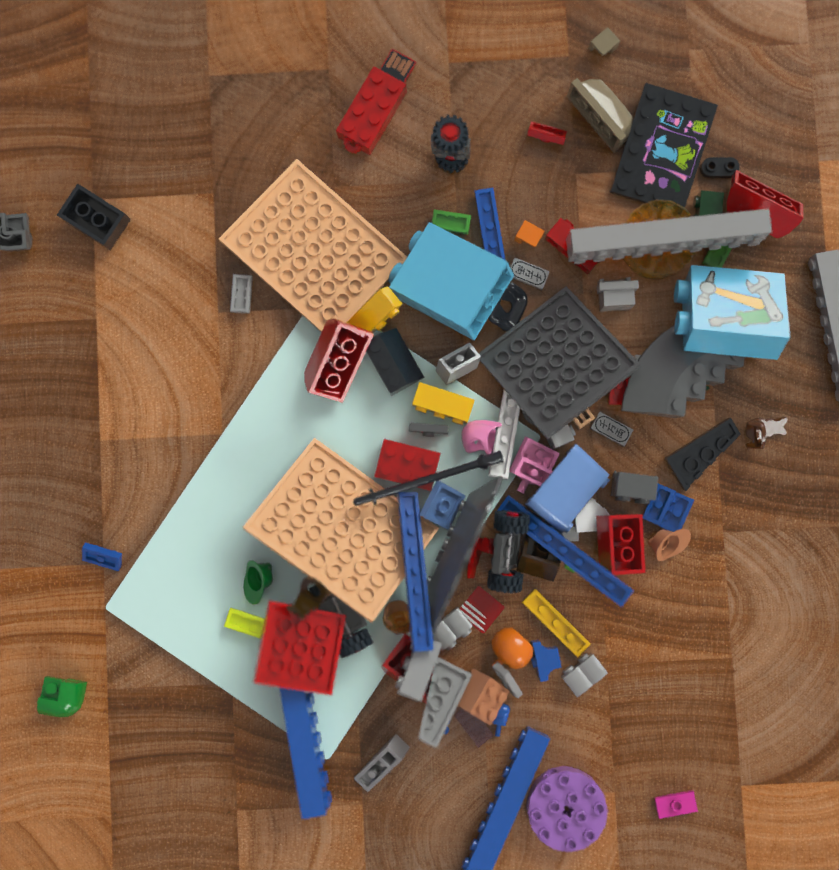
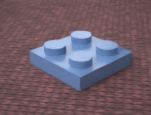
[419,481,466,530]

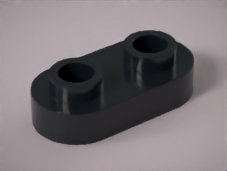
[700,157,740,178]

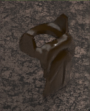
[286,577,332,620]

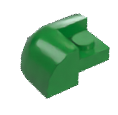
[37,676,87,717]

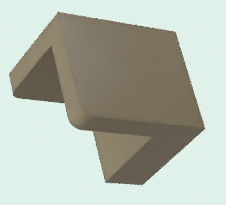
[588,27,620,56]

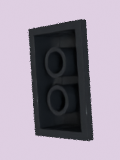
[366,328,425,396]

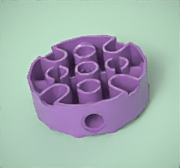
[526,766,608,852]

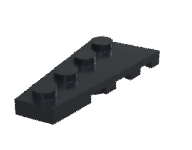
[664,417,740,491]

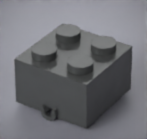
[610,470,659,504]

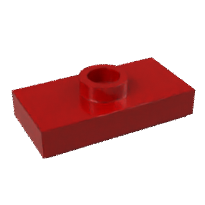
[527,122,567,145]

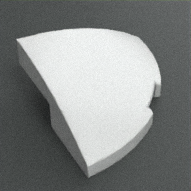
[575,498,609,533]

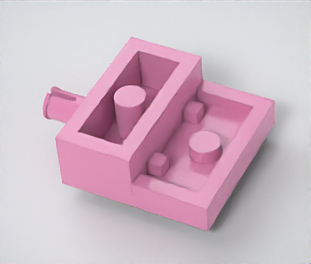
[509,437,560,494]

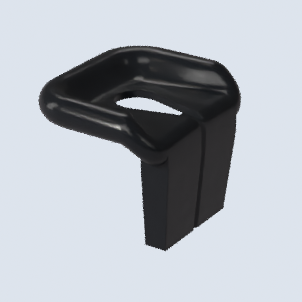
[488,282,528,332]

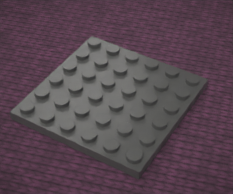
[479,287,641,439]

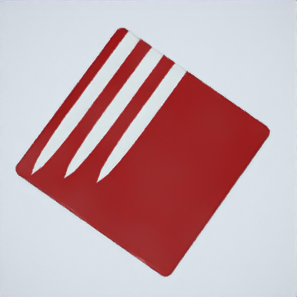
[460,586,505,634]

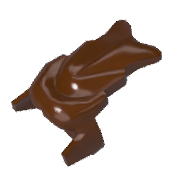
[746,417,788,449]

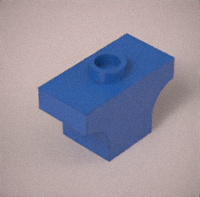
[531,639,562,682]

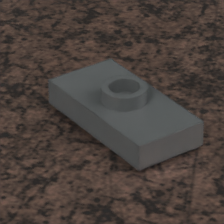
[409,423,448,437]

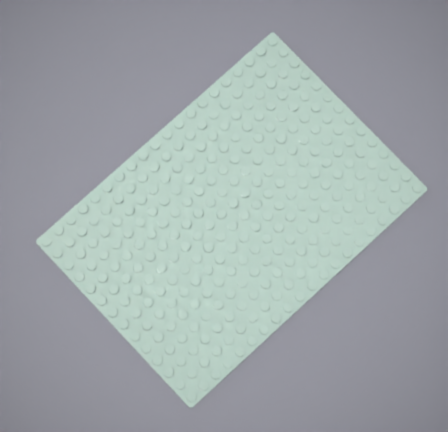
[106,316,540,759]

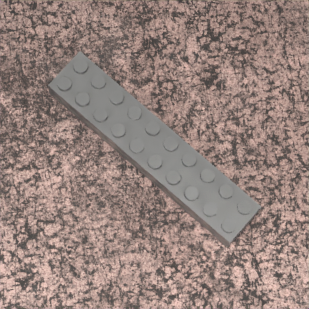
[566,209,772,264]

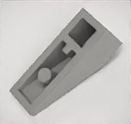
[354,734,410,792]

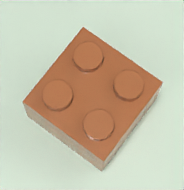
[457,668,510,726]

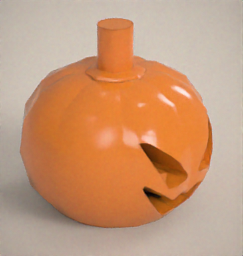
[491,627,533,669]

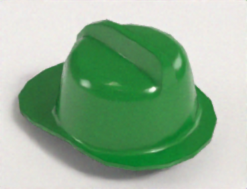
[243,560,273,605]

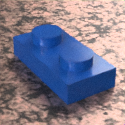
[82,542,122,571]

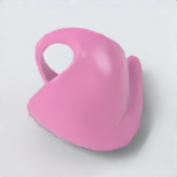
[461,420,502,455]

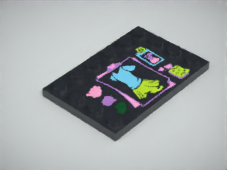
[610,83,718,215]

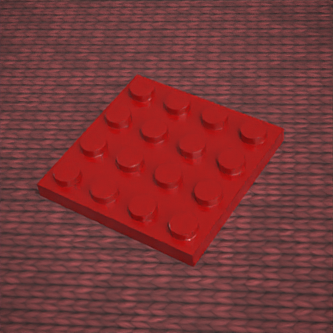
[252,601,346,695]

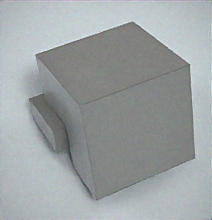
[597,277,639,312]

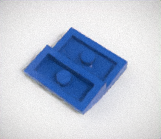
[643,483,695,532]

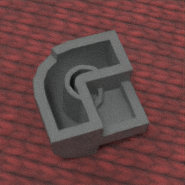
[0,213,32,251]

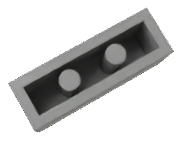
[395,640,442,702]

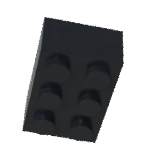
[57,183,131,251]

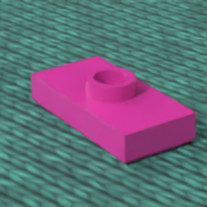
[654,790,698,819]

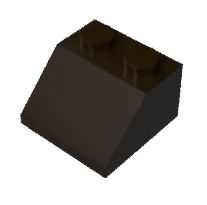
[516,534,561,582]

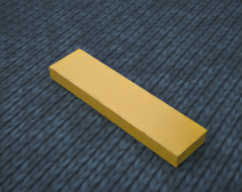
[522,589,591,658]

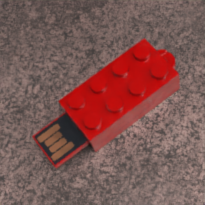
[336,49,417,155]

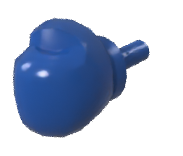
[492,703,510,737]

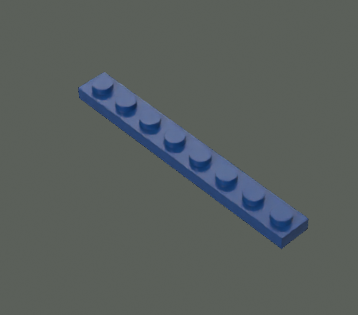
[397,492,434,652]
[497,495,634,607]

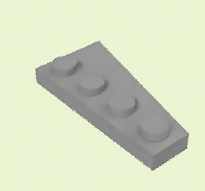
[418,657,472,749]

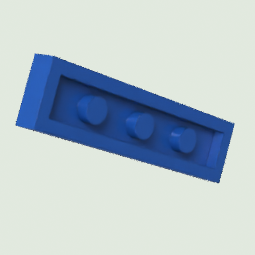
[474,188,506,261]

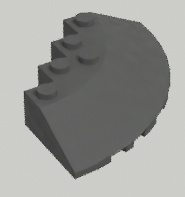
[621,326,744,418]
[427,476,503,633]

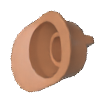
[648,529,691,561]

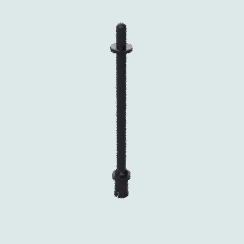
[353,450,504,506]

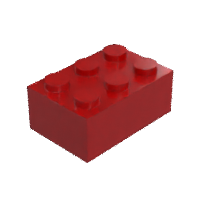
[374,439,441,491]
[596,514,645,575]

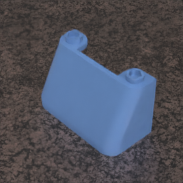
[524,444,610,534]

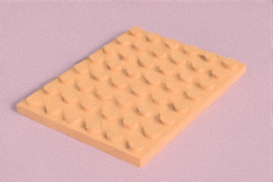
[219,159,407,332]
[243,438,439,623]

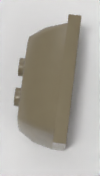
[567,78,633,153]

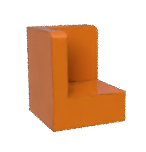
[514,220,545,247]

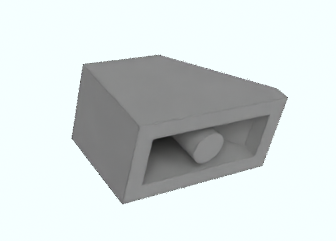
[546,424,576,450]

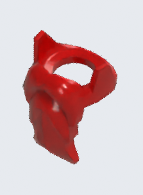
[467,537,494,579]

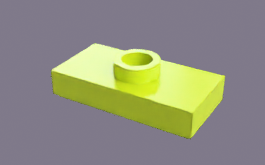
[224,607,265,639]

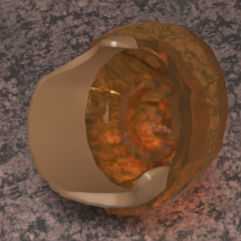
[383,600,410,635]

